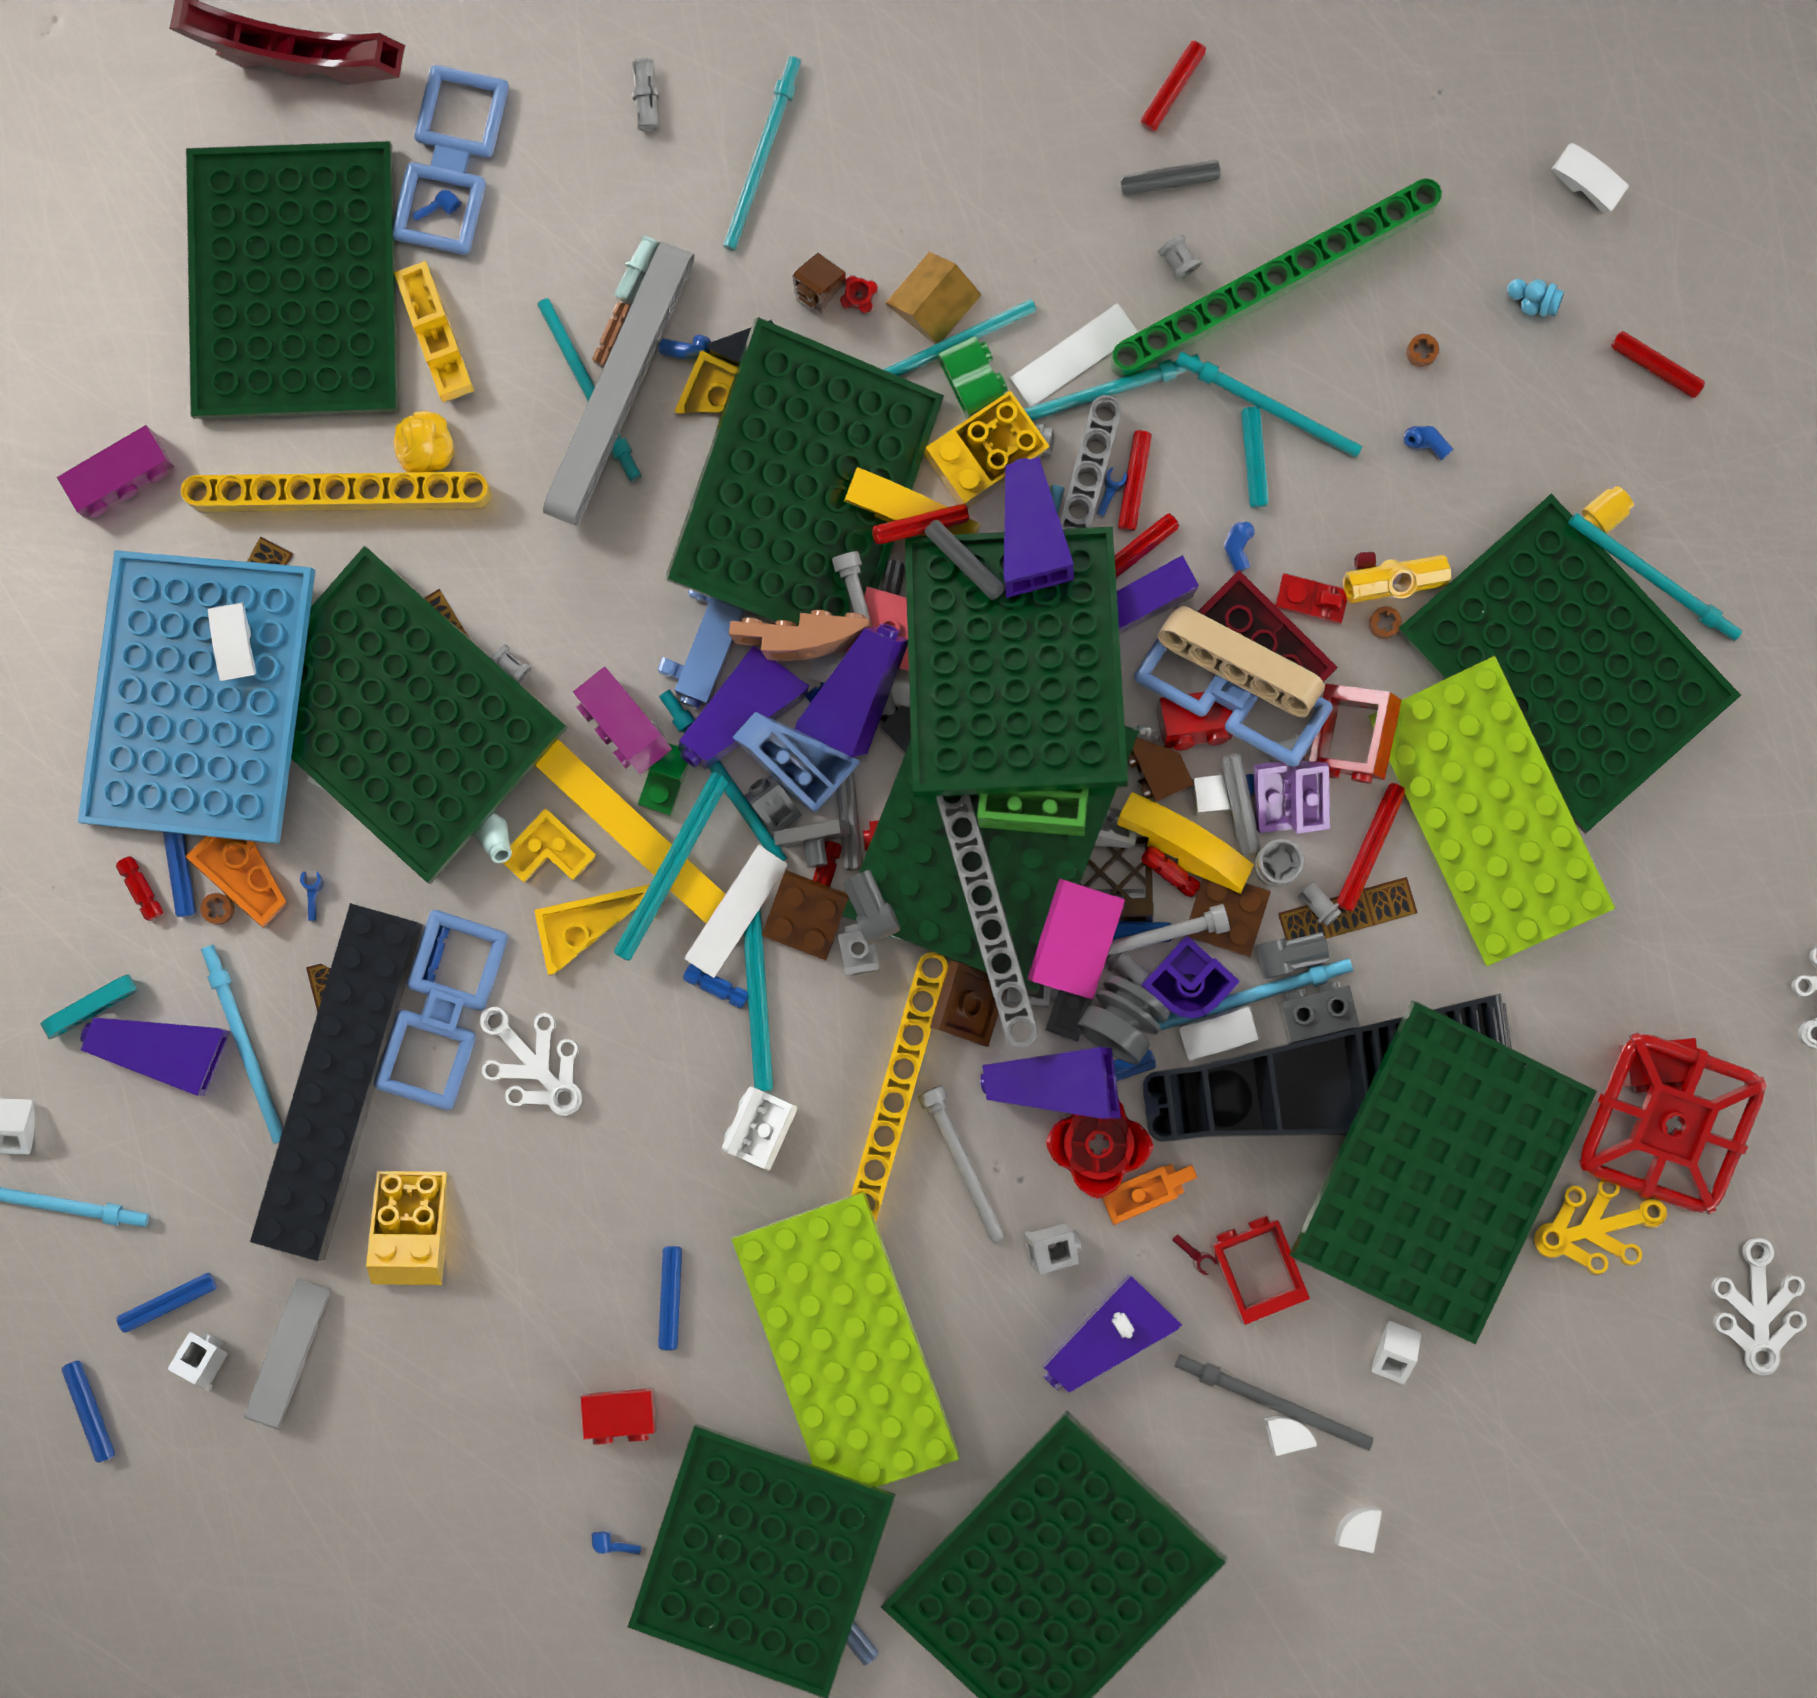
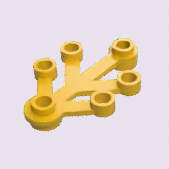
[1534,1180,1667,1276]

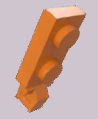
[1102,1163,1198,1225]

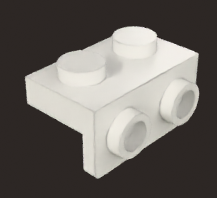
[722,1086,798,1171]

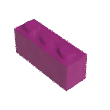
[56,425,174,519]
[573,666,672,775]

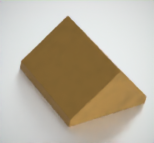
[886,252,981,344]

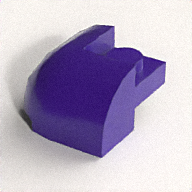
[1141,935,1240,1019]

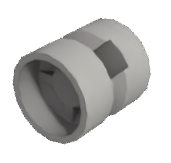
[1254,839,1304,887]

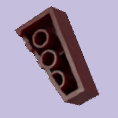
[1197,570,1338,683]

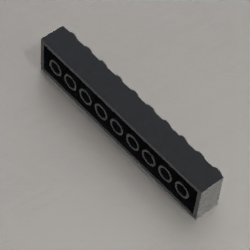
[250,903,423,1261]

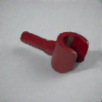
[1354,552,1376,570]
[1172,1234,1217,1275]

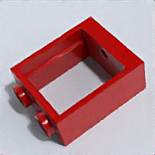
[1309,683,1402,784]
[1210,1215,1310,1325]

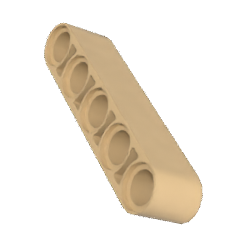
[1158,606,1324,717]

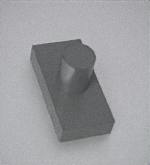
[773,819,851,868]

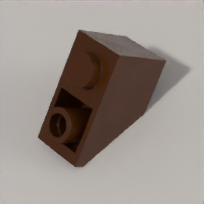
[792,252,846,313]
[1128,737,1194,803]

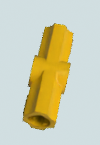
[1343,554,1451,603]

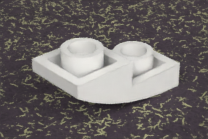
[1551,143,1629,213]
[208,602,256,681]
[1179,1005,1260,1060]

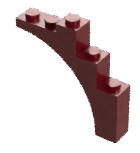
[169,0,405,85]

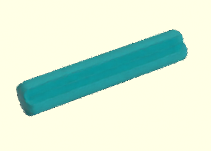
[1241,406,1269,508]

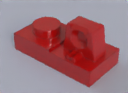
[1275,573,1347,625]

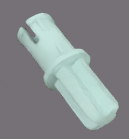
[615,236,660,304]

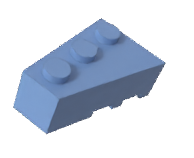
[732,712,861,813]

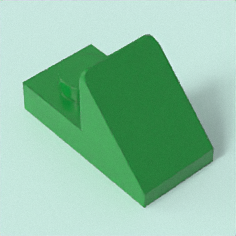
[638,742,689,817]

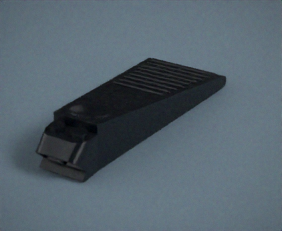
[1143,993,1512,1142]

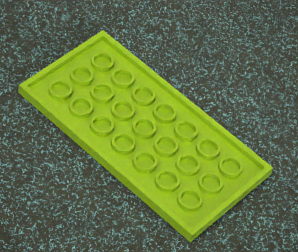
[1368,656,1616,966]
[731,1191,960,1487]

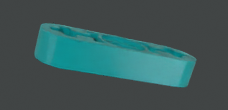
[40,974,138,1039]

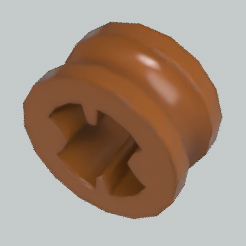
[1406,333,1439,368]
[1369,606,1402,639]
[200,893,235,925]

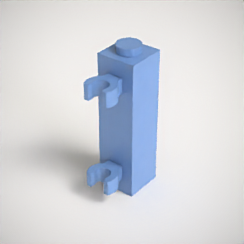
[657,590,746,709]

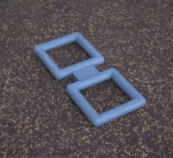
[393,65,509,255]
[1134,638,1333,767]
[374,910,508,1110]

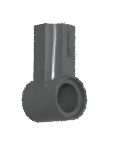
[842,869,901,945]
[1256,932,1330,979]

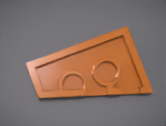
[185,836,287,929]

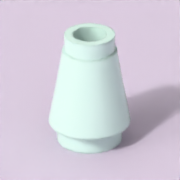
[474,813,512,863]

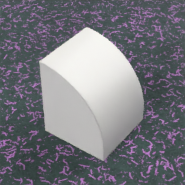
[1191,775,1232,816]
[0,1099,35,1154]
[1371,1321,1422,1385]
[1264,1416,1317,1456]
[1334,1506,1382,1553]

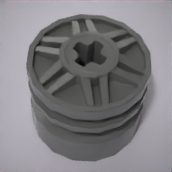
[1076,975,1170,1065]

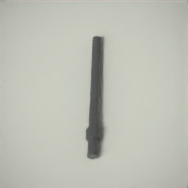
[1175,1354,1374,1451]

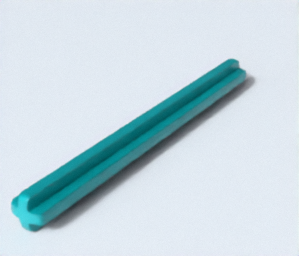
[614,772,728,961]
[743,907,773,1091]

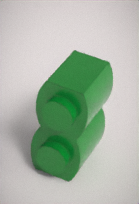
[937,336,1008,419]

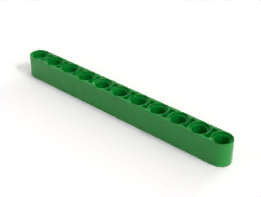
[1110,178,1442,378]

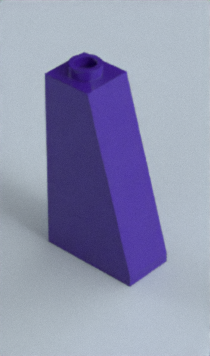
[1004,457,1074,598]
[1117,555,1199,634]
[795,623,908,757]
[678,645,809,770]
[80,1017,231,1096]
[980,1047,1121,1119]
[1042,1274,1182,1393]

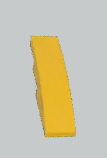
[395,261,474,403]
[844,467,981,536]
[1117,792,1254,893]

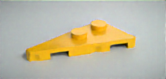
[675,350,738,413]
[534,884,650,976]

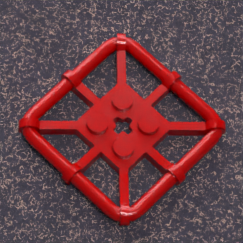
[1579,1032,1767,1215]

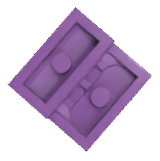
[1254,761,1330,834]

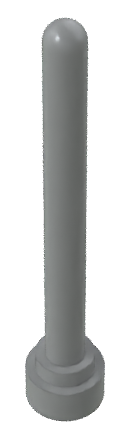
[832,551,896,715]
[1107,904,1230,956]
[917,1085,1004,1243]

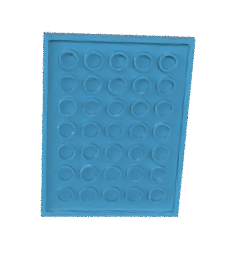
[78,550,316,844]

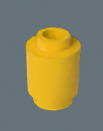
[1582,486,1634,534]

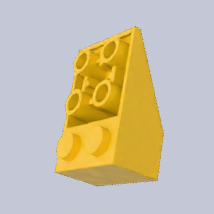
[924,390,1050,508]
[366,1171,447,1285]

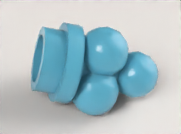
[1507,279,1565,317]

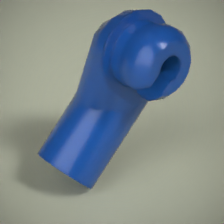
[659,334,711,360]
[1403,426,1454,461]
[1224,521,1255,573]

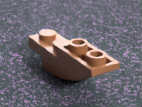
[729,610,873,661]

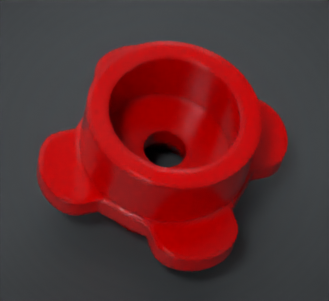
[840,275,878,313]

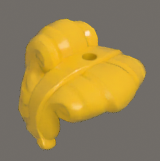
[393,411,455,473]

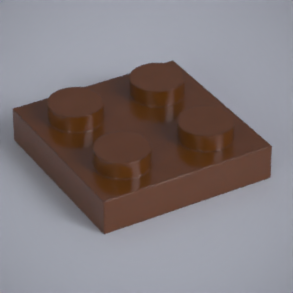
[762,870,849,960]
[1183,878,1271,958]
[930,961,1006,1047]

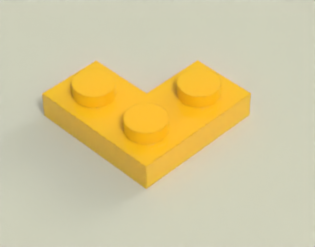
[503,808,597,883]

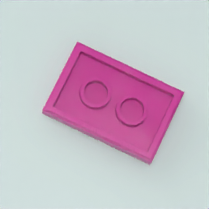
[1027,879,1125,999]

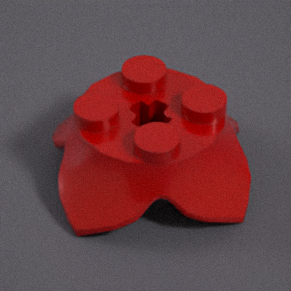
[1046,1101,1154,1199]

